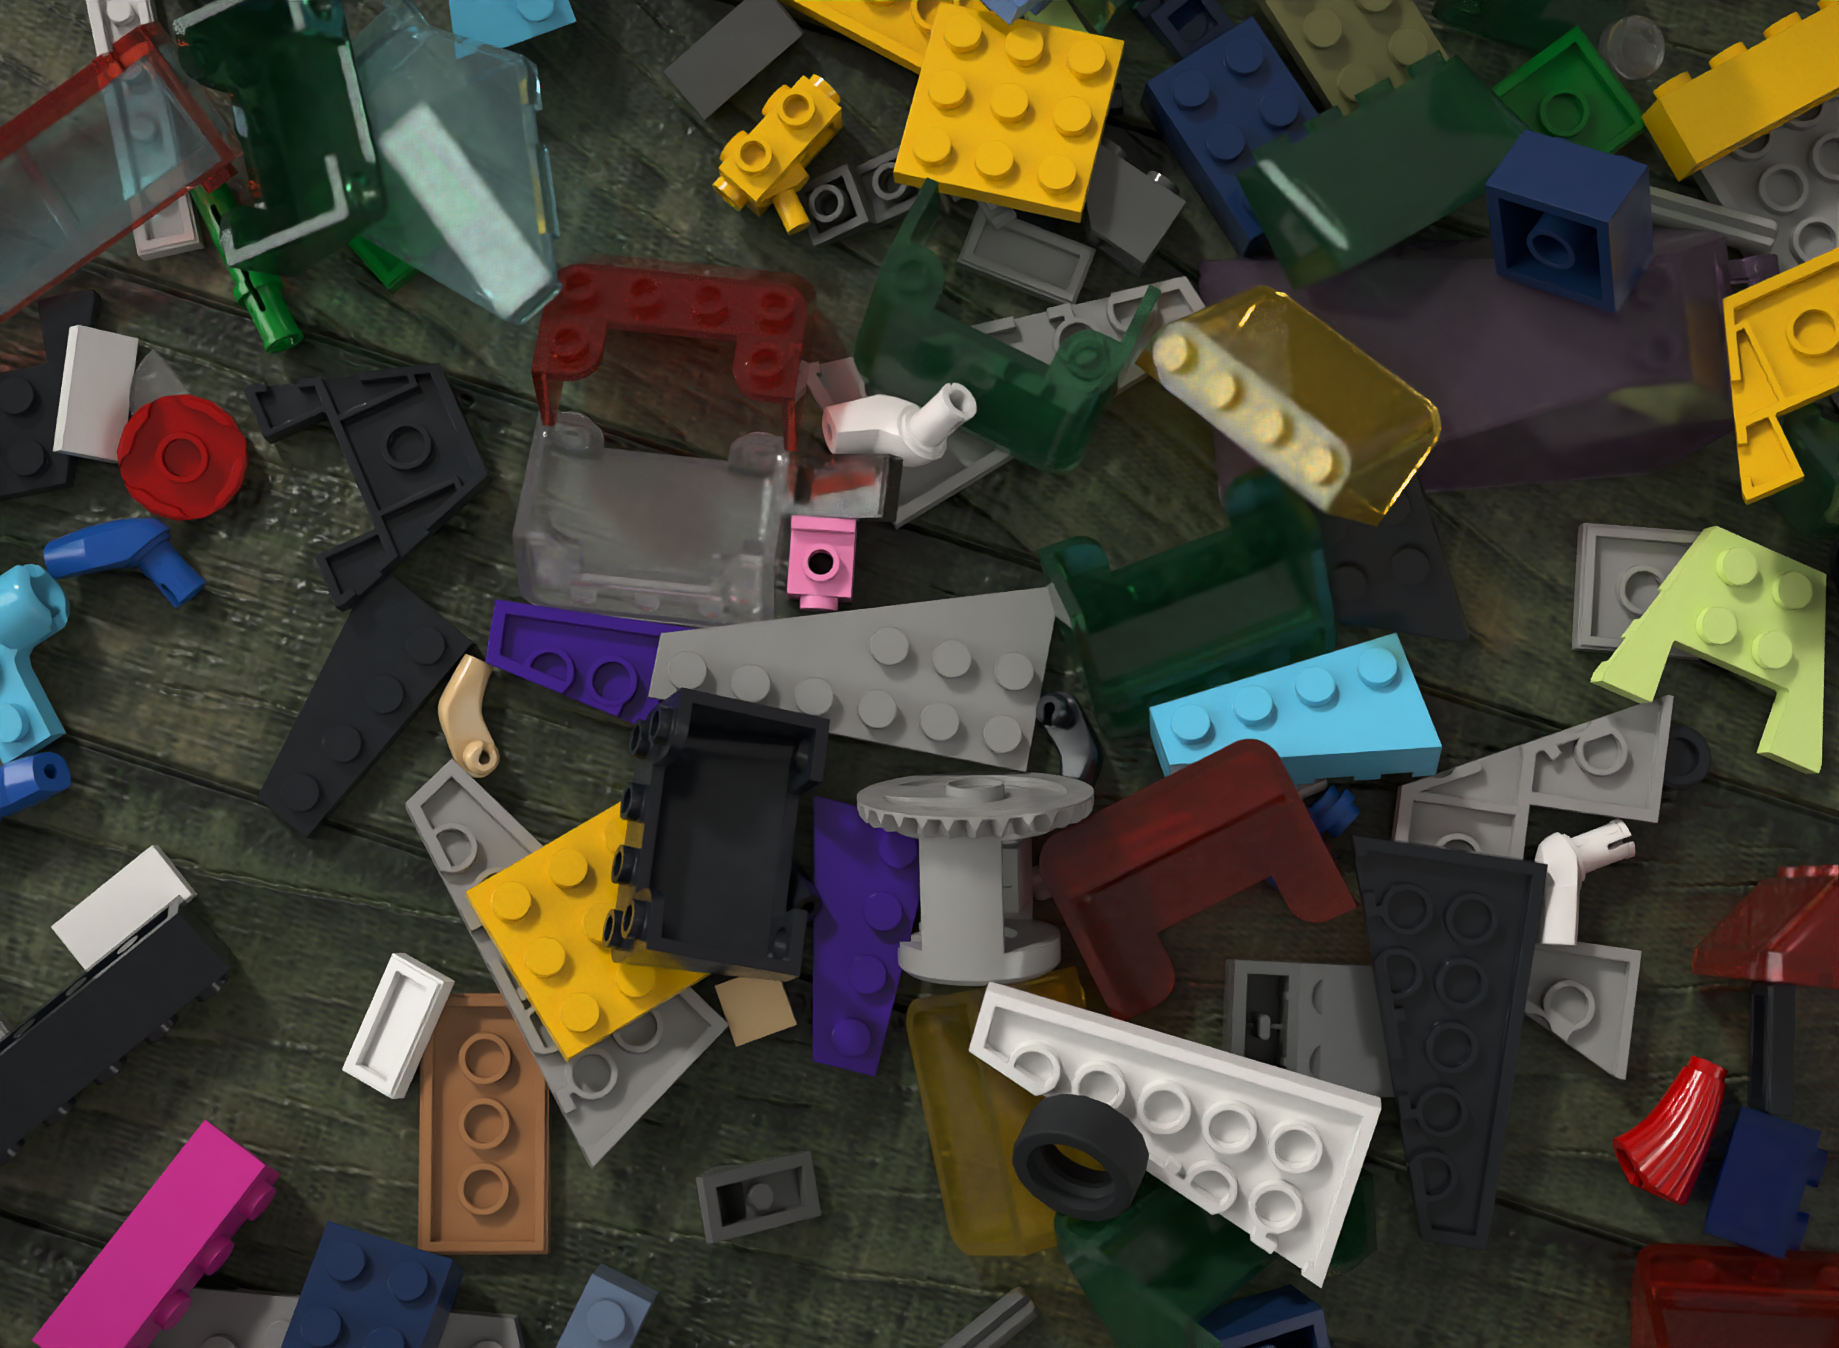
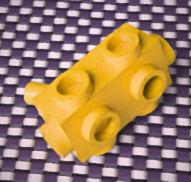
[712,74,843,235]

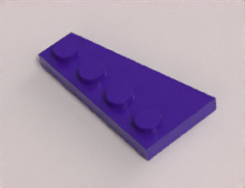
[485,599,695,724]
[813,795,920,1077]

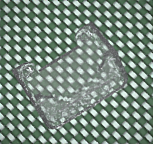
[512,411,793,628]

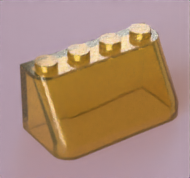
[1135,285,1441,527]
[906,965,1131,1256]

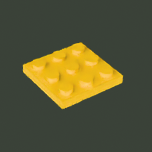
[893,2,1125,223]
[465,802,711,1062]

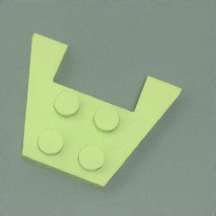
[1590,526,1826,774]

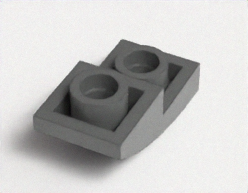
[663,0,804,120]
[796,146,940,248]

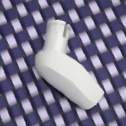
[822,382,977,467]
[1534,818,1636,946]

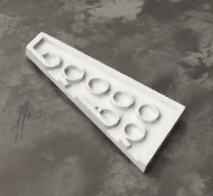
[969,982,1381,1288]

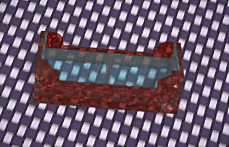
[0,20,244,324]

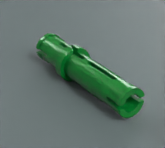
[186,170,304,354]

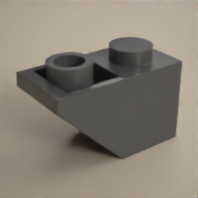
[1082,136,1186,278]

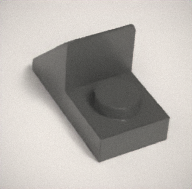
[696,1151,821,1243]

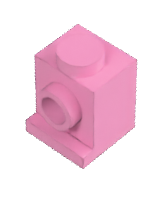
[787,515,857,613]

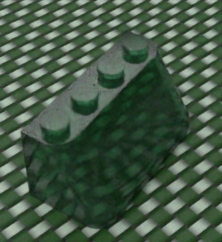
[1235,49,1533,290]

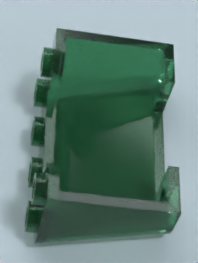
[172,0,388,278]

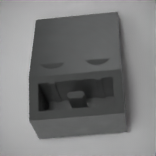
[1222,958,1394,1097]

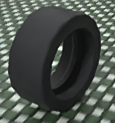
[1012,1093,1149,1222]

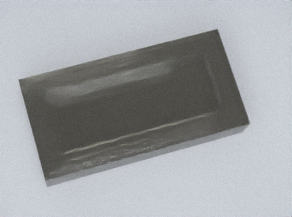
[784,454,903,522]

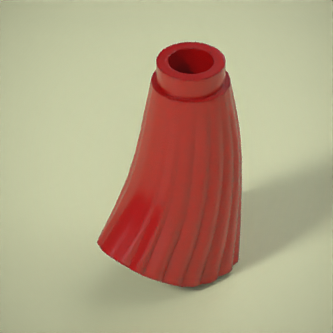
[1612,1055,1728,1206]

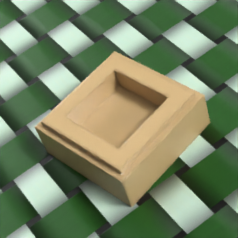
[715,977,797,1047]

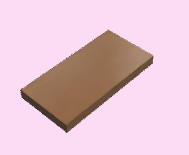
[418,993,552,1255]

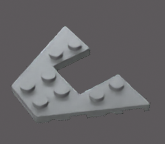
[1391,695,1674,1080]

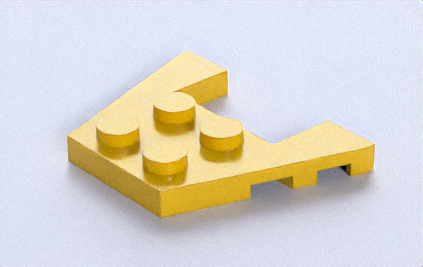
[1722,247,1839,506]

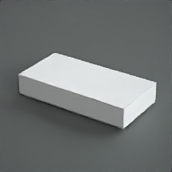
[53,325,139,463]
[51,845,198,970]
[342,953,455,1099]

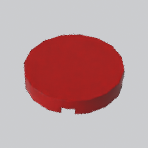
[117,394,249,521]

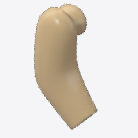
[438,654,500,778]

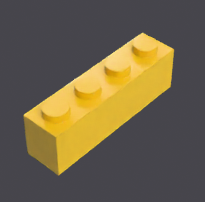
[1641,0,1839,182]

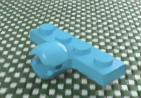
[0,564,70,764]

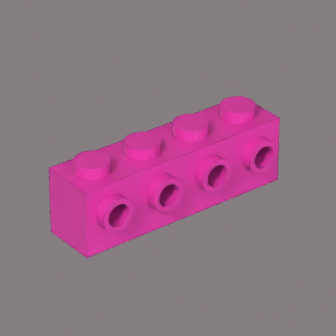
[32,1120,281,1348]

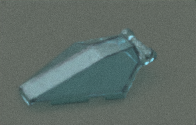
[307,0,563,326]

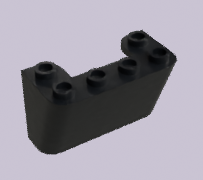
[602,687,830,982]

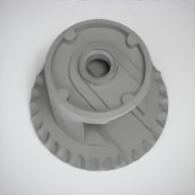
[857,771,1094,986]

